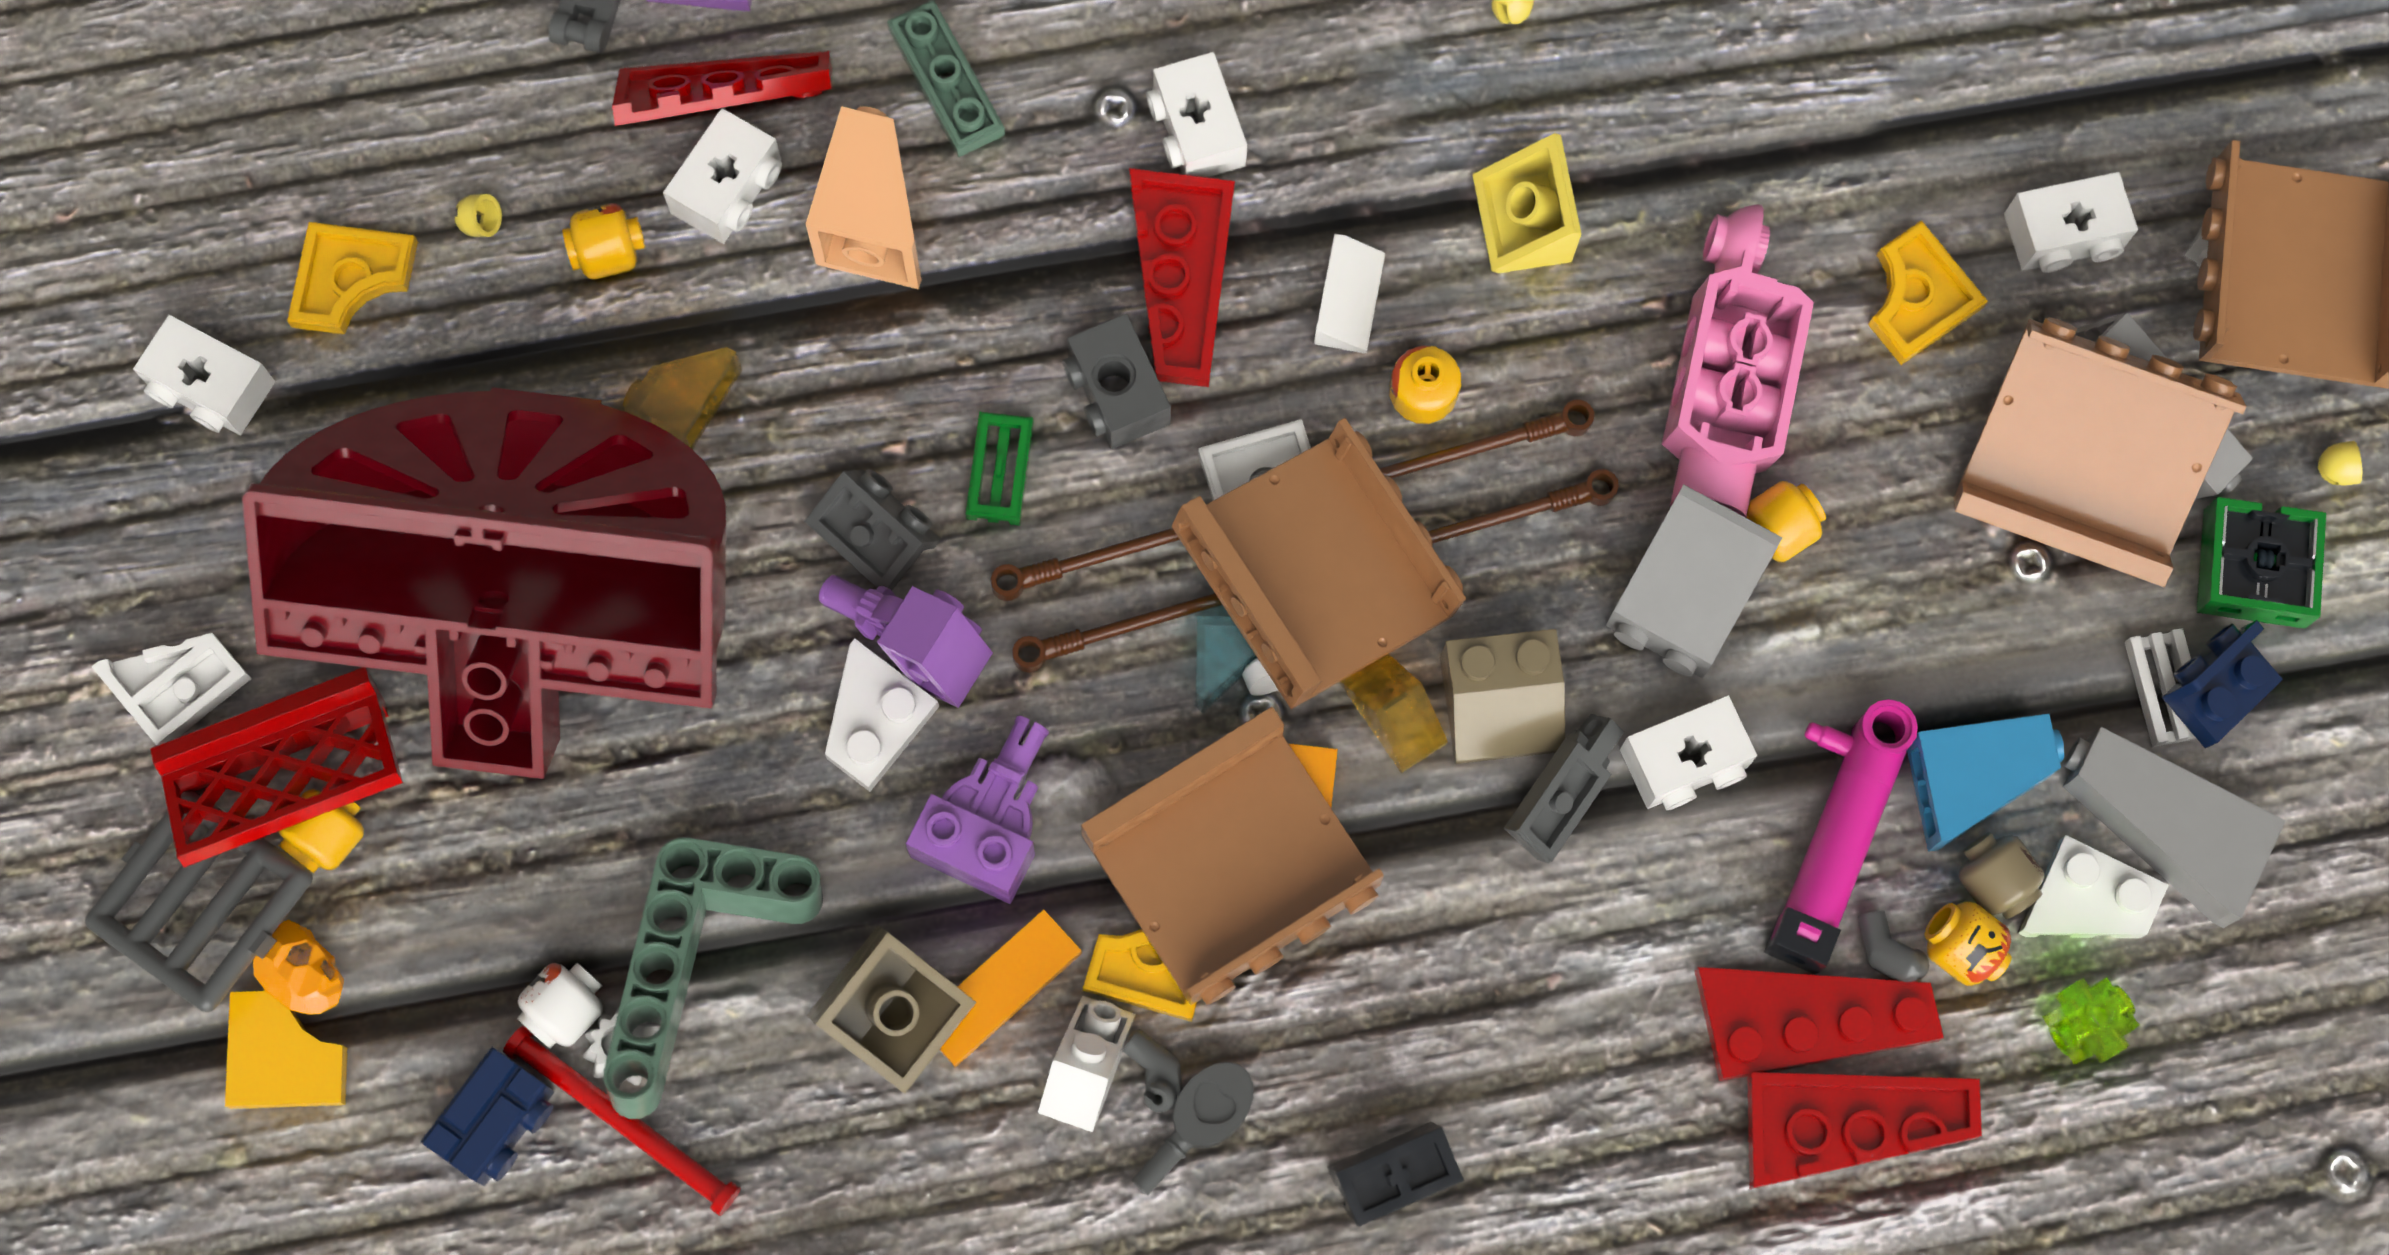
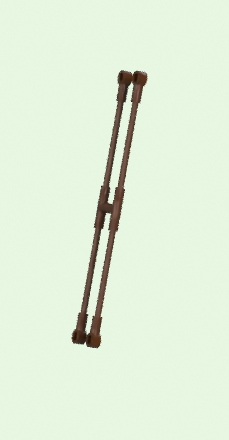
[991,399,1619,673]

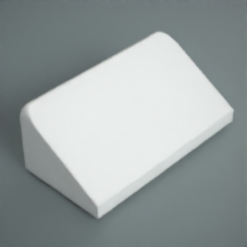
[1314,234,1385,354]

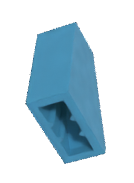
[1907,714,2064,852]

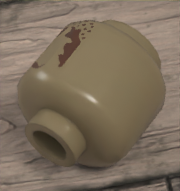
[1959,832,2044,919]

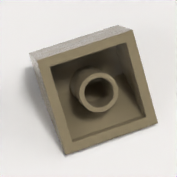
[1440,629,1565,764]
[807,926,977,1094]

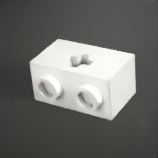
[1146,52,1247,178]
[663,108,782,244]
[2004,172,2138,273]
[133,315,275,436]
[1620,695,1757,810]

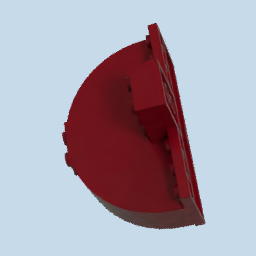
[242,387,726,779]

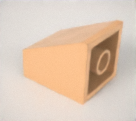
[806,106,921,289]

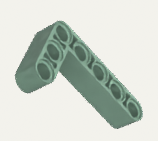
[603,838,823,1119]

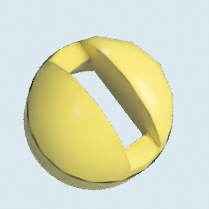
[1492,0,1534,24]
[454,194,502,237]
[2318,441,2362,486]

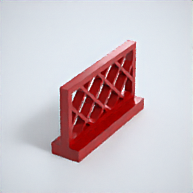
[150,667,403,868]

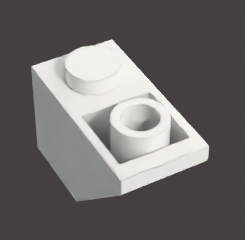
[1038,995,1136,1132]

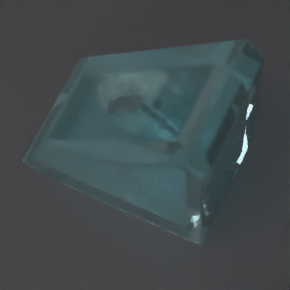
[1195,616,1257,713]

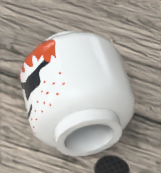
[517,963,603,1048]

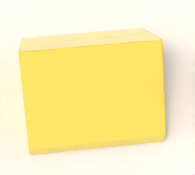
[1472,133,1581,273]

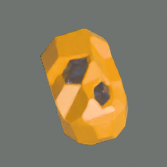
[253,920,344,1014]

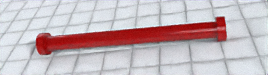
[503,1025,741,1216]

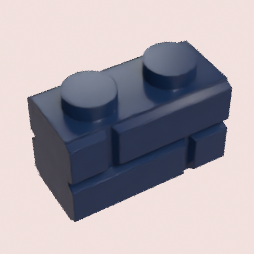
[420,1047,555,1187]

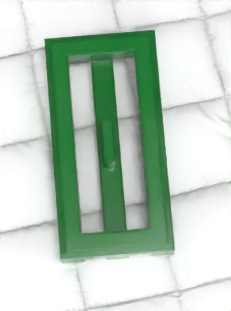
[965,411,1034,526]

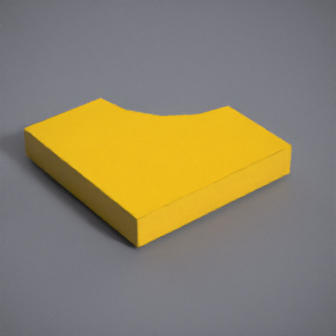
[1868,220,1988,365]
[287,222,418,335]
[1083,929,1198,1022]
[225,991,347,1109]

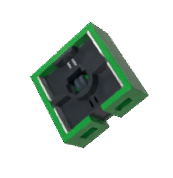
[2196,497,2326,629]

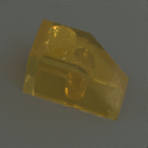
[623,347,743,450]

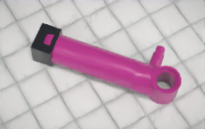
[1763,699,1918,975]

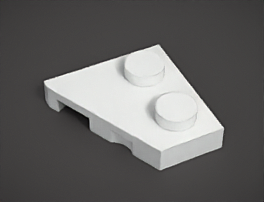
[91,633,252,746]
[825,639,939,792]
[2018,835,2169,938]

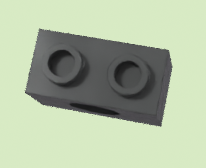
[1062,313,1171,450]

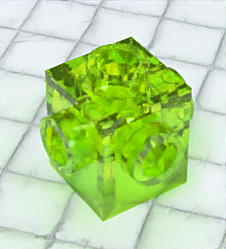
[2042,977,2140,1065]

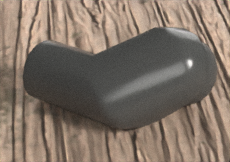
[1857,911,1929,982]
[1123,1029,1182,1113]

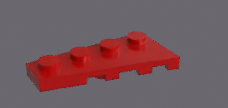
[612,51,832,126]
[1129,168,1235,387]
[1694,967,1944,1081]
[1747,1072,1982,1190]

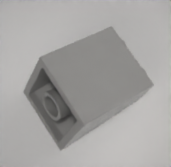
[1606,484,1783,679]

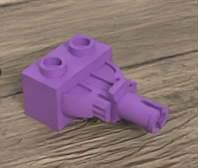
[819,575,993,708]
[906,716,1049,905]

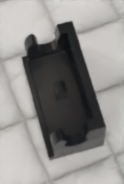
[1327,1122,1464,1227]

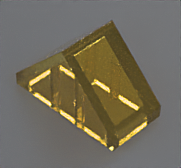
[1340,654,1448,773]

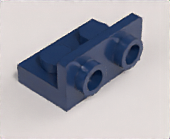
[2162,620,2283,749]

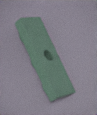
[887,0,1005,158]

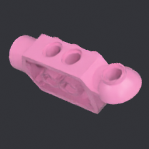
[1662,204,1814,518]

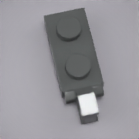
[1504,714,1624,864]

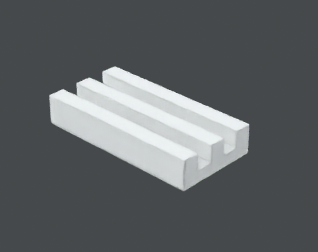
[2124,628,2197,747]

